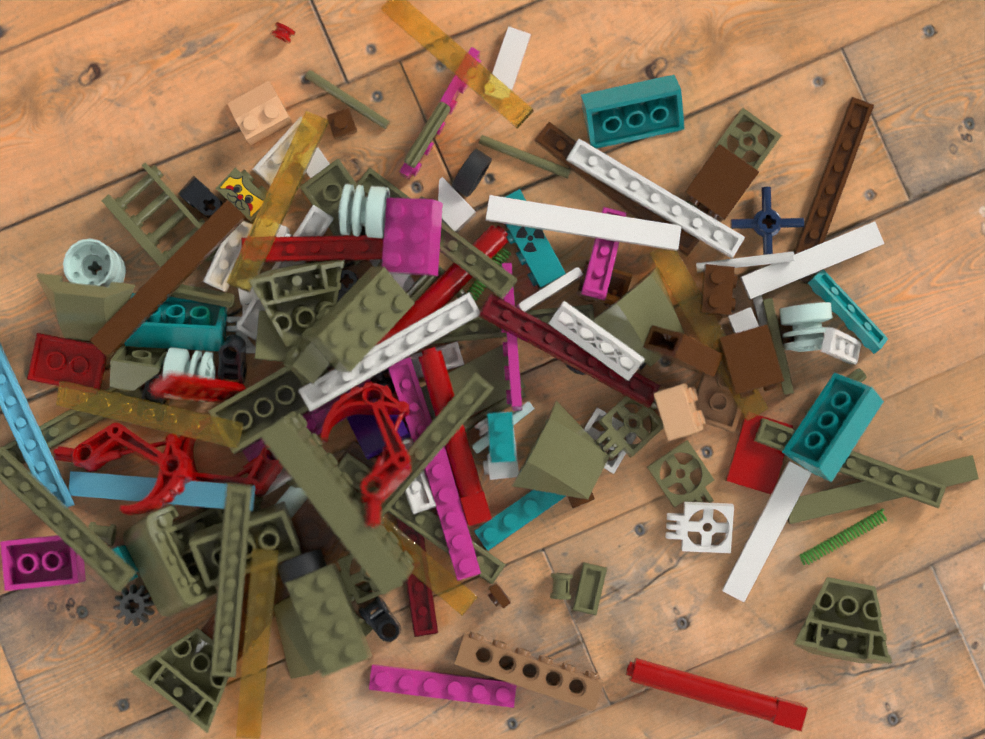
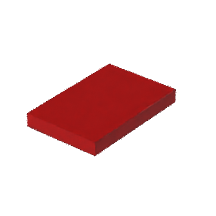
[27,333,107,394]
[725,412,794,495]

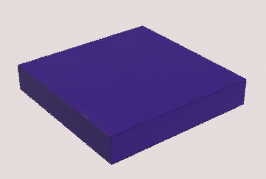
[347,414,410,459]

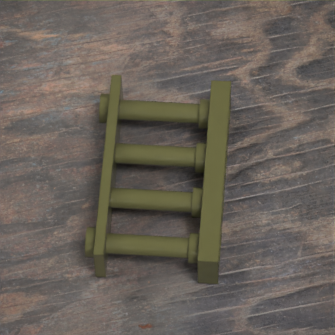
[102,163,205,267]

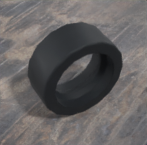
[452,149,492,197]
[277,549,327,584]

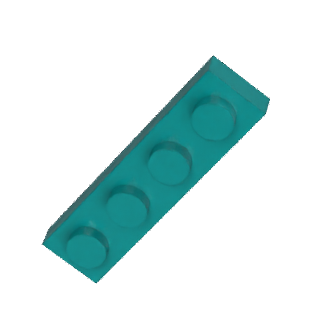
[808,269,888,354]
[474,490,566,551]

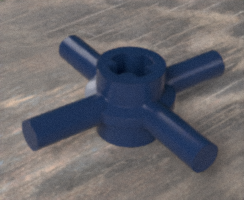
[730,187,804,255]

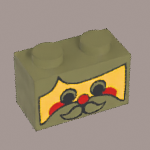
[215,167,274,224]

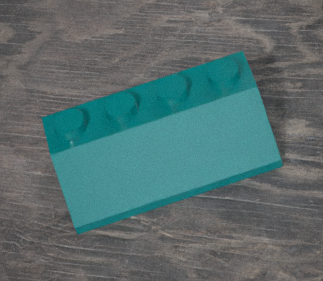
[581,74,685,149]
[125,293,228,351]
[782,372,884,482]

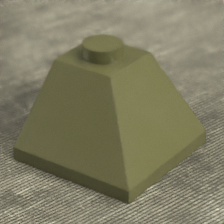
[110,343,169,391]

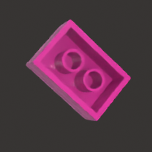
[382,198,443,276]
[0,535,86,591]

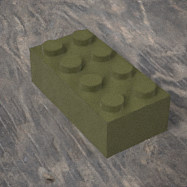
[306,267,414,373]
[209,366,309,455]
[189,501,301,587]
[286,564,372,677]

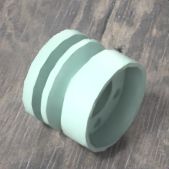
[339,184,390,238]
[63,239,126,287]
[779,302,833,352]
[162,348,216,403]

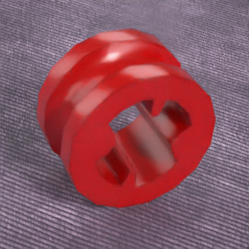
[271,22,295,44]

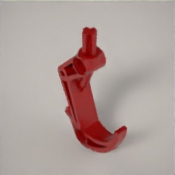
[321,382,412,528]
[173,417,284,508]
[53,422,193,515]

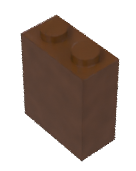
[685,144,759,220]
[717,324,784,398]
[643,325,723,377]

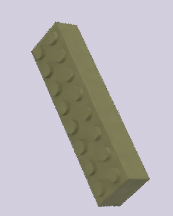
[260,411,415,595]

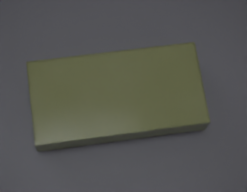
[572,562,607,616]

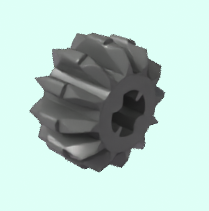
[113,584,155,626]

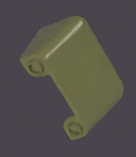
[123,505,217,617]

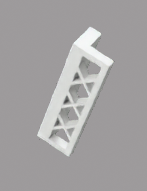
[548,301,645,380]

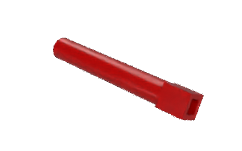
[375,225,508,346]
[418,347,492,526]
[626,658,808,732]

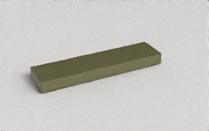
[763,298,794,395]

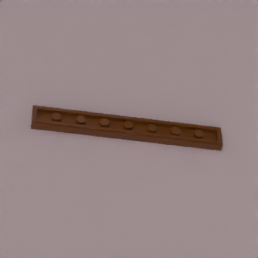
[794,97,874,284]
[535,122,700,256]
[90,200,246,358]

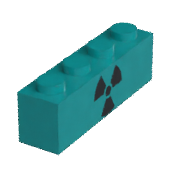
[499,189,566,290]

